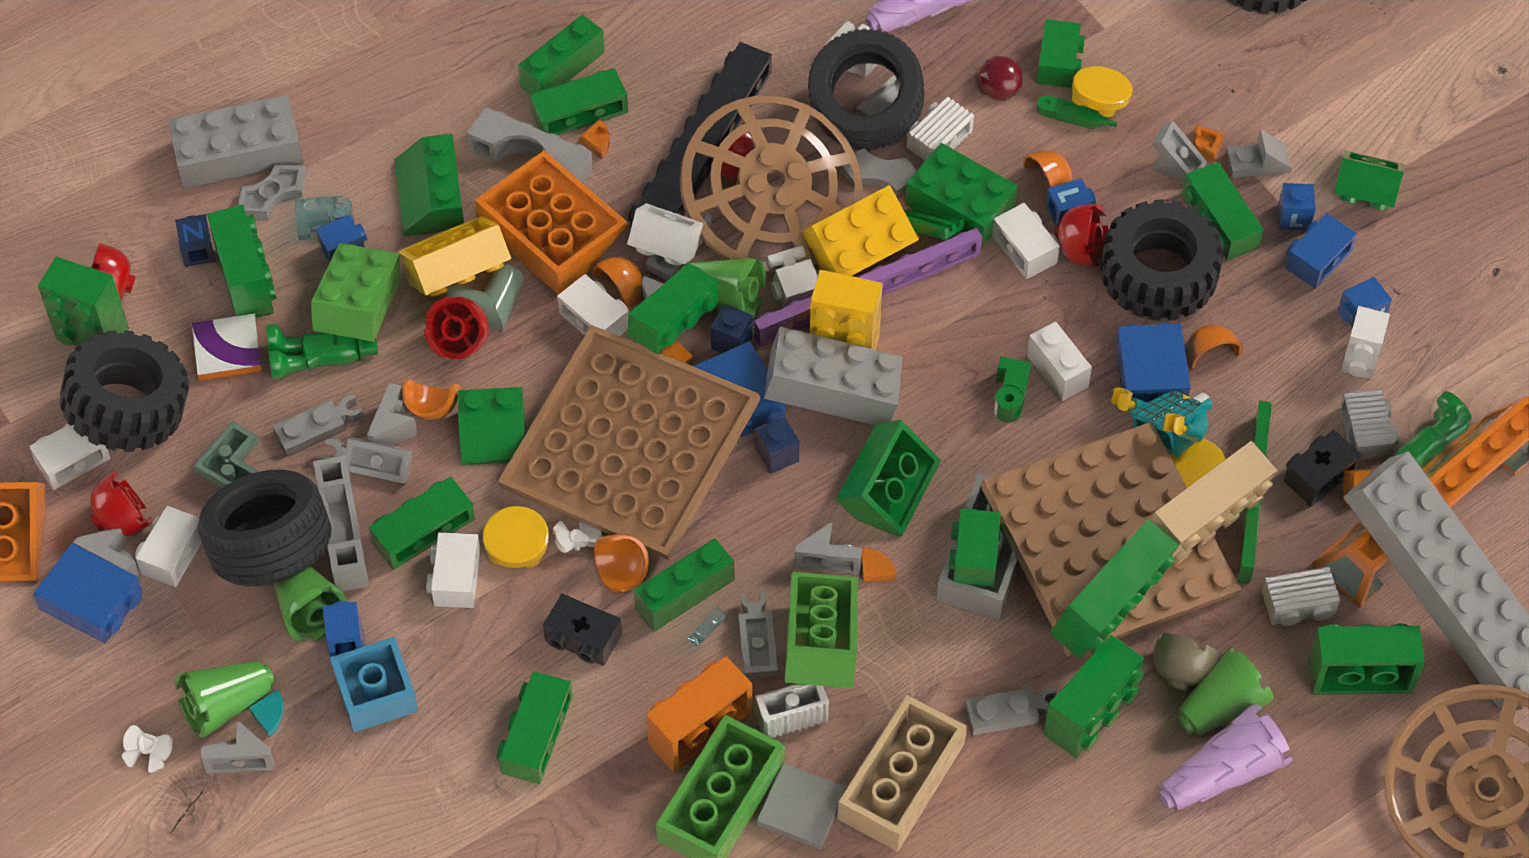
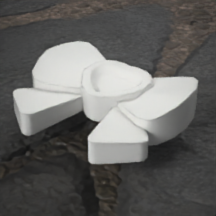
[553,521,602,553]
[121,725,173,773]

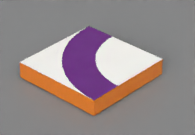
[192,313,262,381]

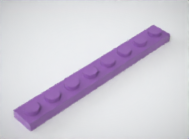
[754,228,982,347]

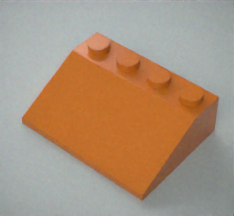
[475,150,628,295]
[0,482,45,582]

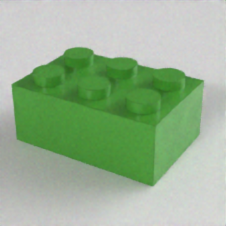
[311,243,401,342]

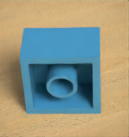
[330,636,419,732]

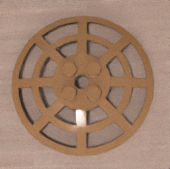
[680,96,863,275]
[1384,685,1529,858]

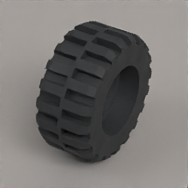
[1100,200,1223,321]
[60,330,189,452]

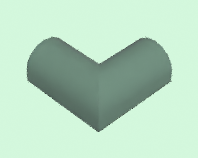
[446,264,524,331]
[192,421,259,489]

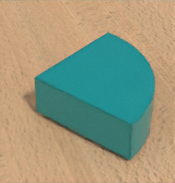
[249,689,284,737]

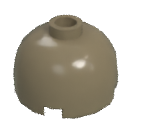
[1153,633,1222,692]

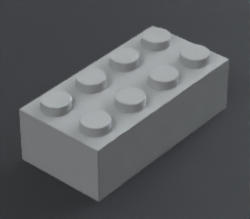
[168,95,303,189]
[764,327,903,425]
[936,473,1020,620]

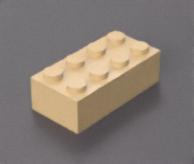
[1150,441,1278,564]
[838,695,967,852]

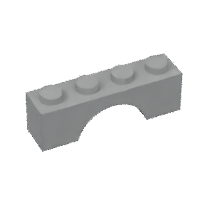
[467,107,593,184]
[313,455,369,591]

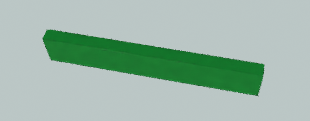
[1237,400,1272,584]

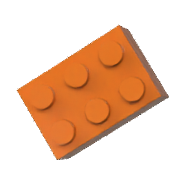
[646,656,753,773]

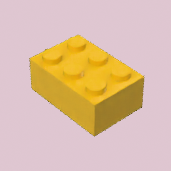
[802,185,919,276]
[397,216,511,297]
[810,270,882,350]

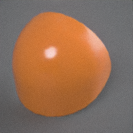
[1023,150,1072,187]
[592,257,644,309]
[1185,324,1243,369]
[402,379,462,420]
[594,534,649,593]

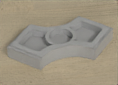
[839,148,917,196]
[237,164,306,220]

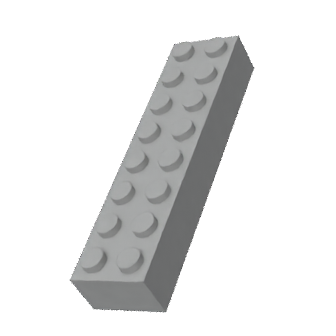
[1343,451,1529,711]

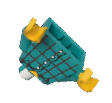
[1111,388,1212,457]

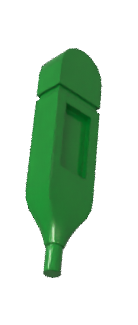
[1037,95,1118,129]

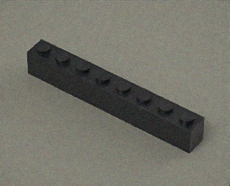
[628,42,772,227]

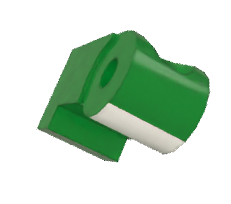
[994,356,1032,423]

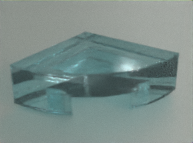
[688,607,726,646]

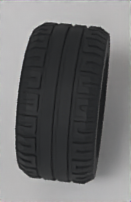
[808,29,925,150]
[197,469,332,587]

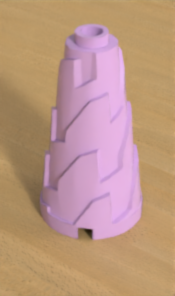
[865,0,973,32]
[1158,704,1292,811]

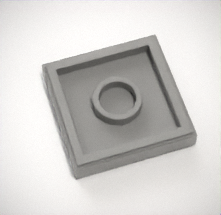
[757,763,847,850]

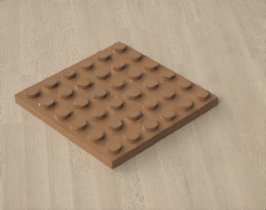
[498,325,760,560]
[980,422,1242,657]

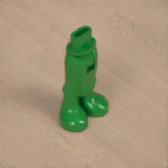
[266,324,378,380]
[1394,391,1472,469]

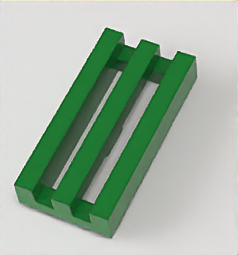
[904,205,964,240]

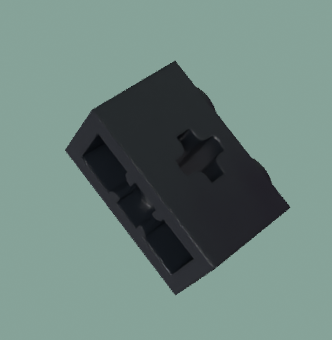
[1284,430,1362,507]
[543,593,622,666]

